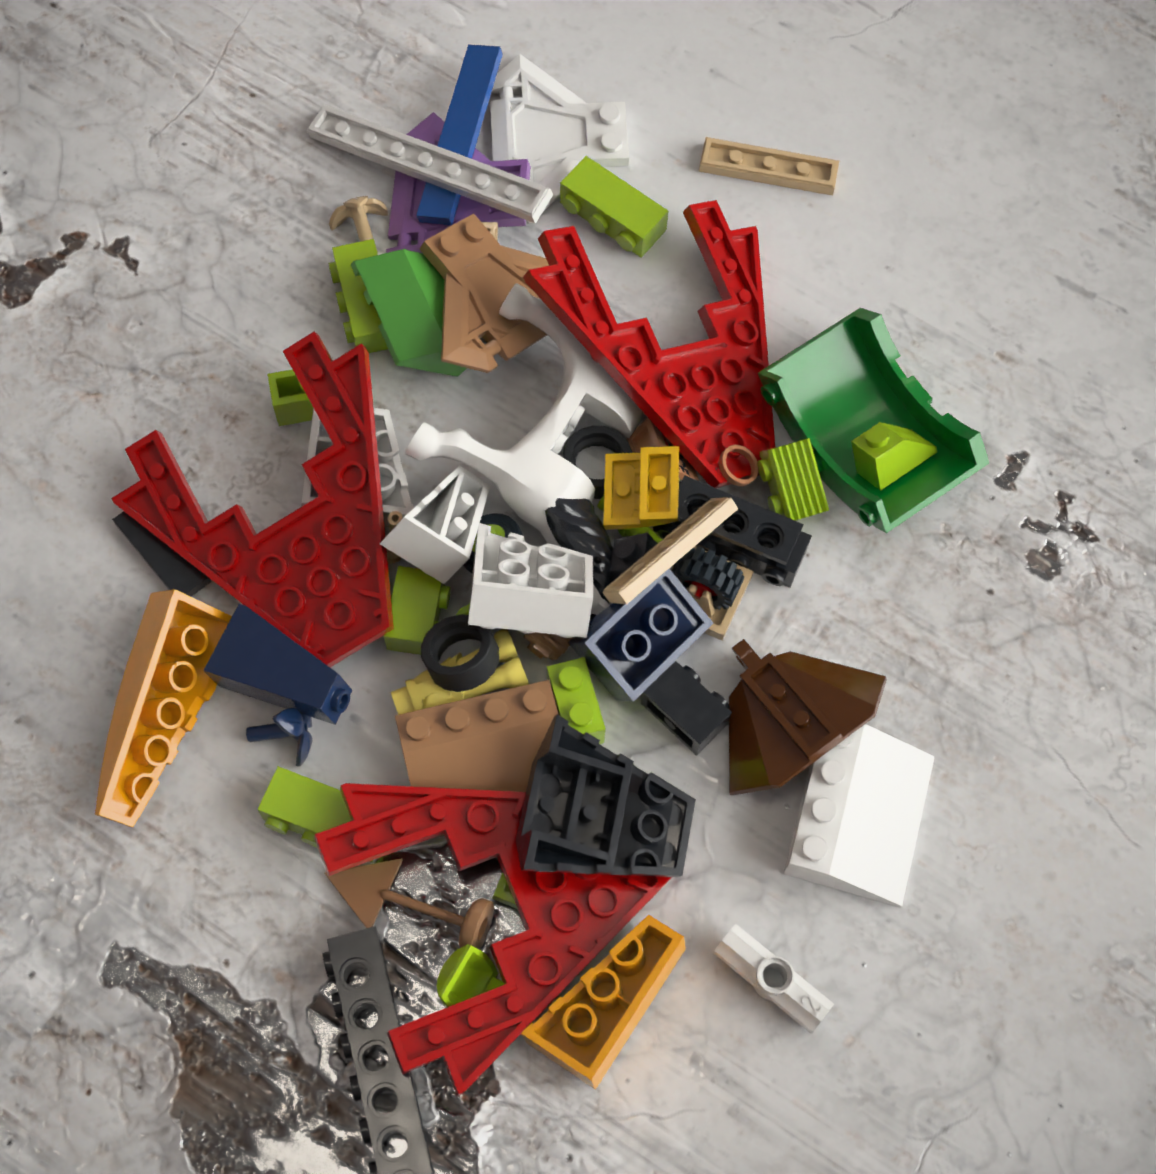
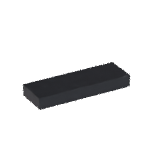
[112,511,211,597]

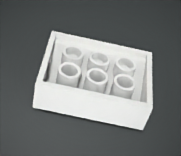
[783,724,934,907]

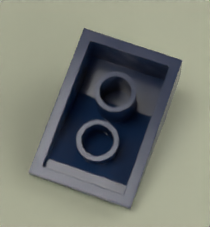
[568,568,714,702]

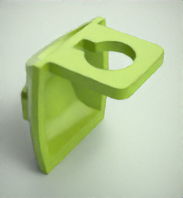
[436,944,504,1007]

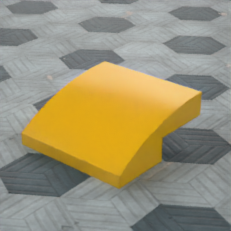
[603,446,679,530]

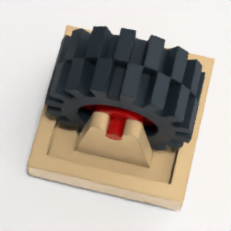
[671,546,754,641]

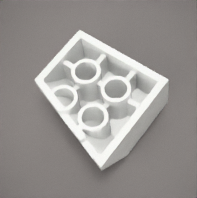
[468,523,593,638]

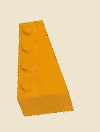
[521,915,686,1090]

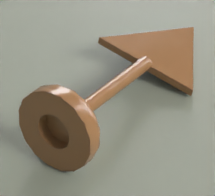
[324,859,494,950]

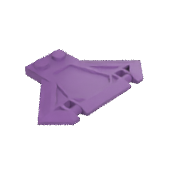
[386,112,531,253]

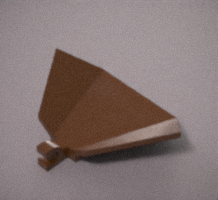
[729,639,887,796]

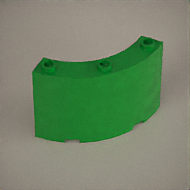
[758,308,990,534]

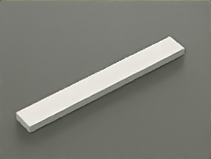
[307,104,553,224]

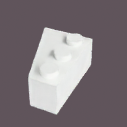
[380,465,490,584]

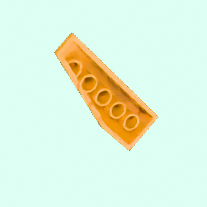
[95,589,232,827]

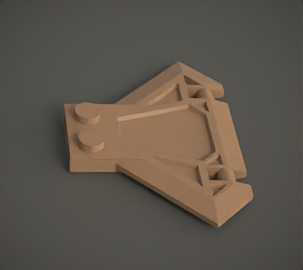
[420,214,549,373]

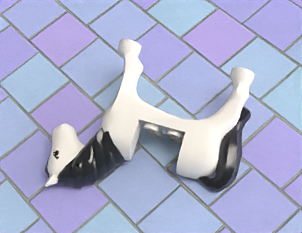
[405,283,644,622]

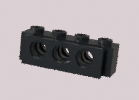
[653,475,812,588]

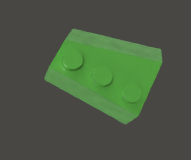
[351,249,467,377]

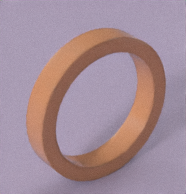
[719,445,759,486]

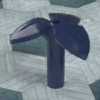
[246,708,313,767]

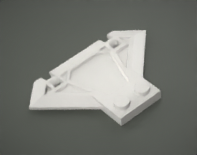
[490,54,629,225]

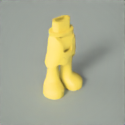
[390,629,529,715]

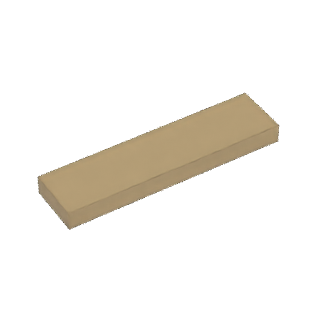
[699,137,839,196]
[603,497,738,604]

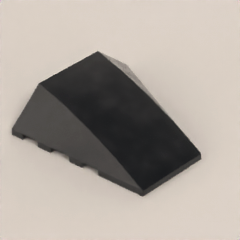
[516,714,696,877]

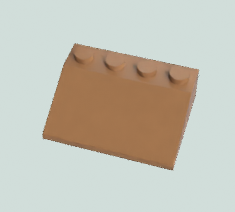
[395,680,559,839]

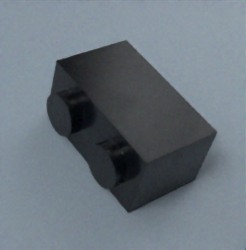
[640,661,732,756]

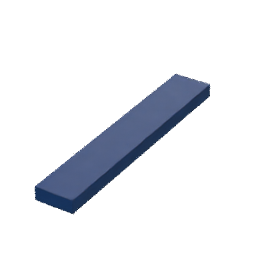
[416,44,503,225]

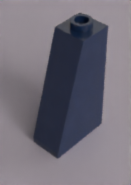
[203,604,353,725]

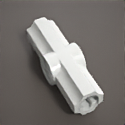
[713,924,834,1033]

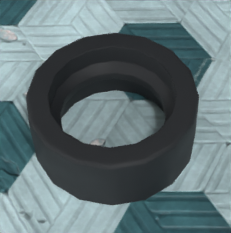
[563,425,632,499]
[421,614,499,692]

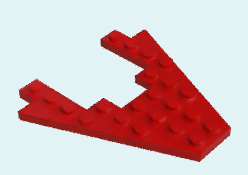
[523,200,776,488]
[111,331,394,667]
[314,783,672,1096]

